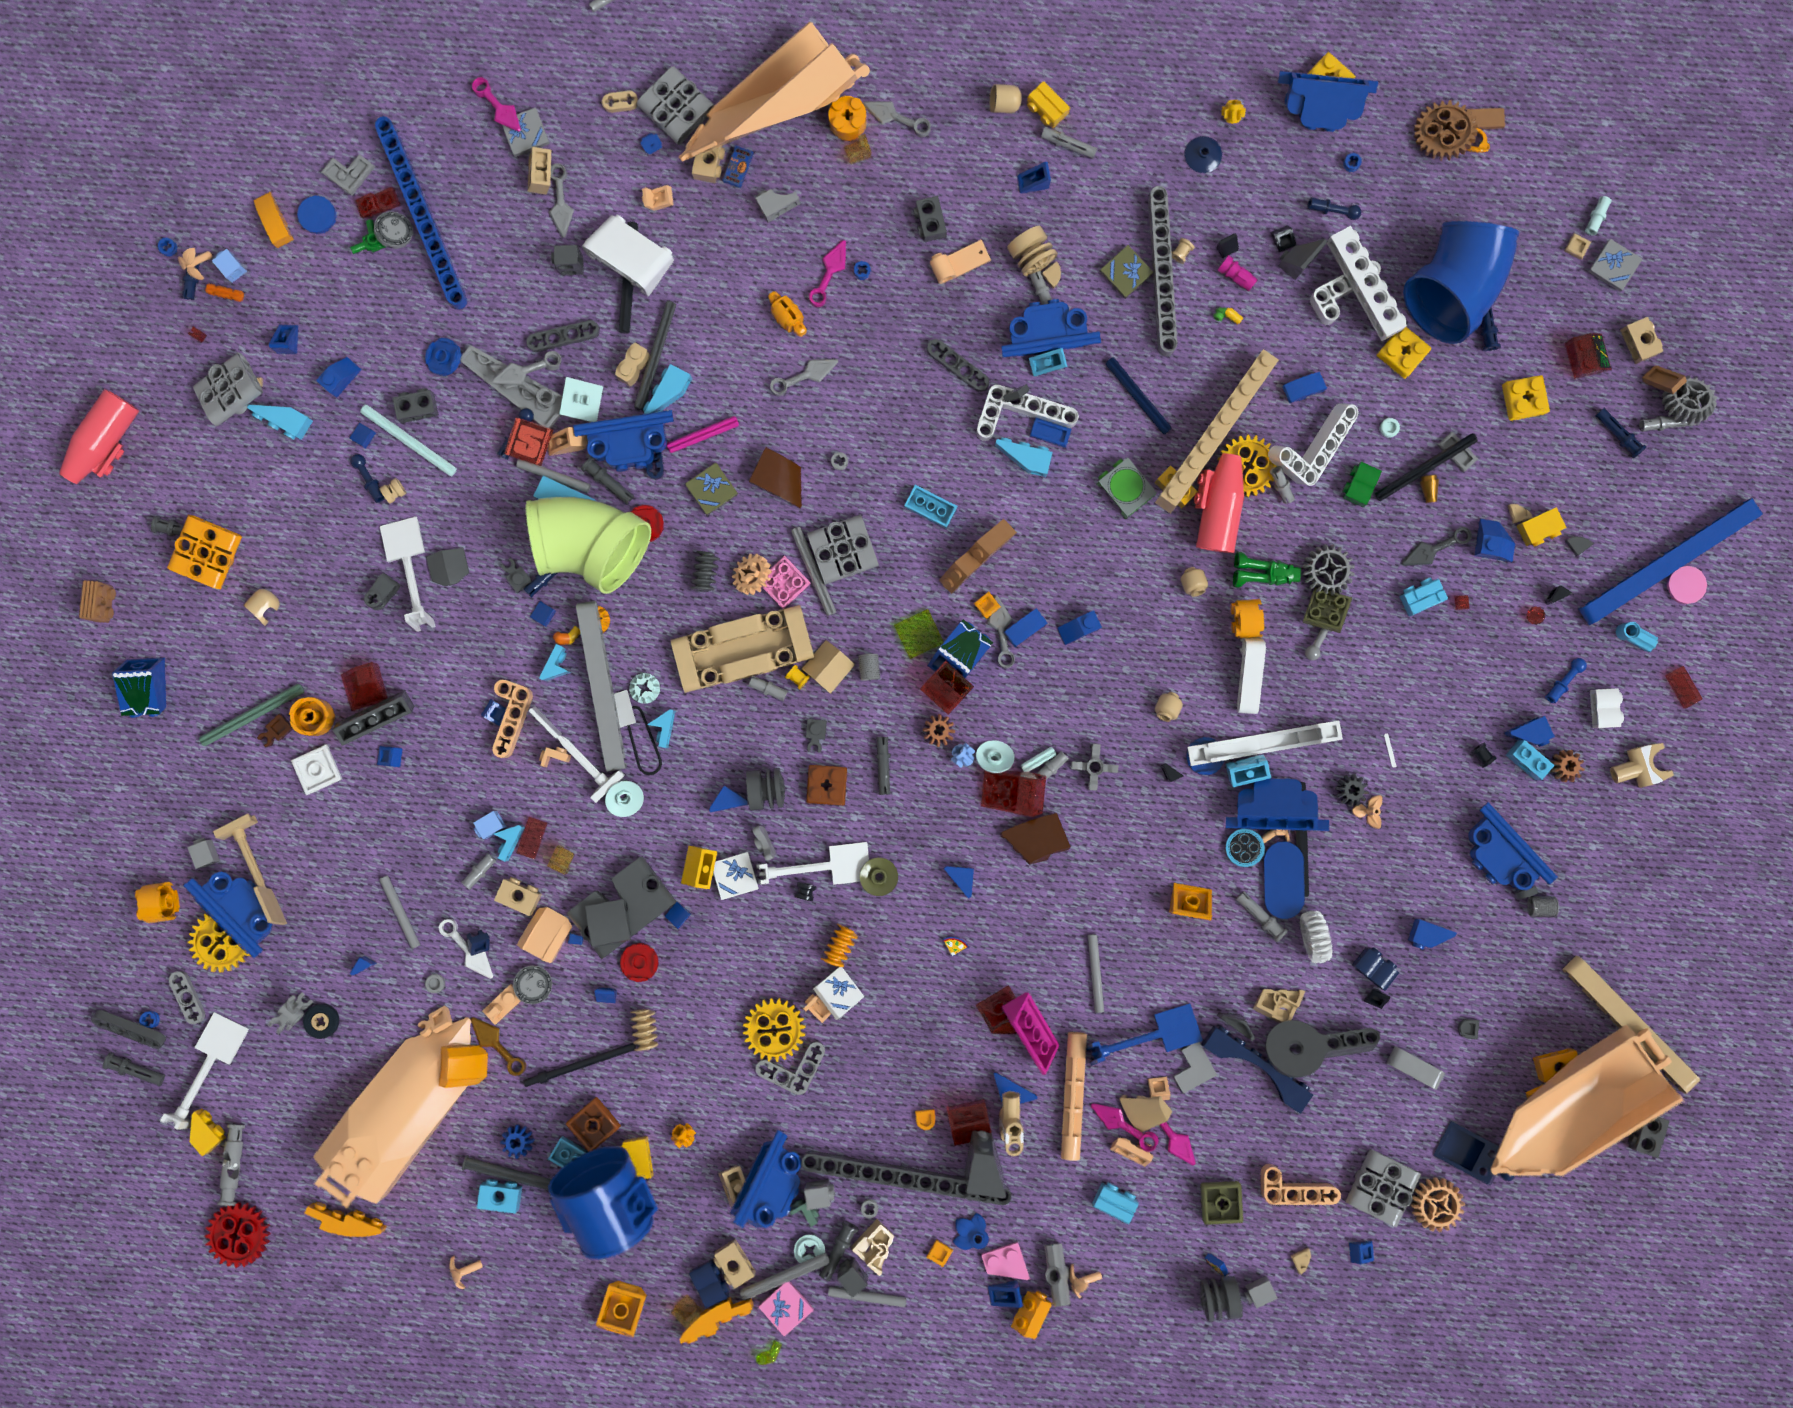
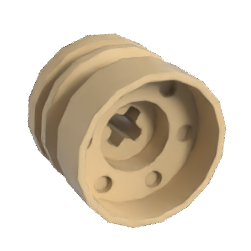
[1007,226,1058,276]

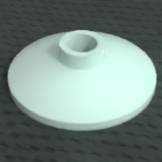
[976,741,1014,773]
[605,781,644,817]

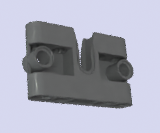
[567,856,677,960]

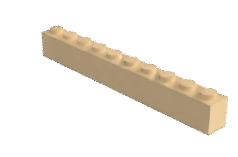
[1155,349,1279,514]

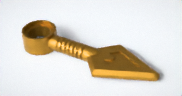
[471,1017,526,1076]

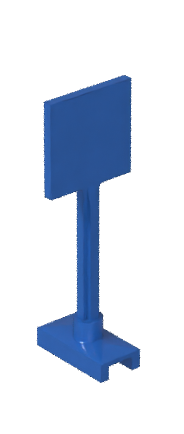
[1086,1004,1203,1066]

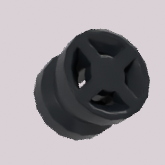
[794,882,816,901]

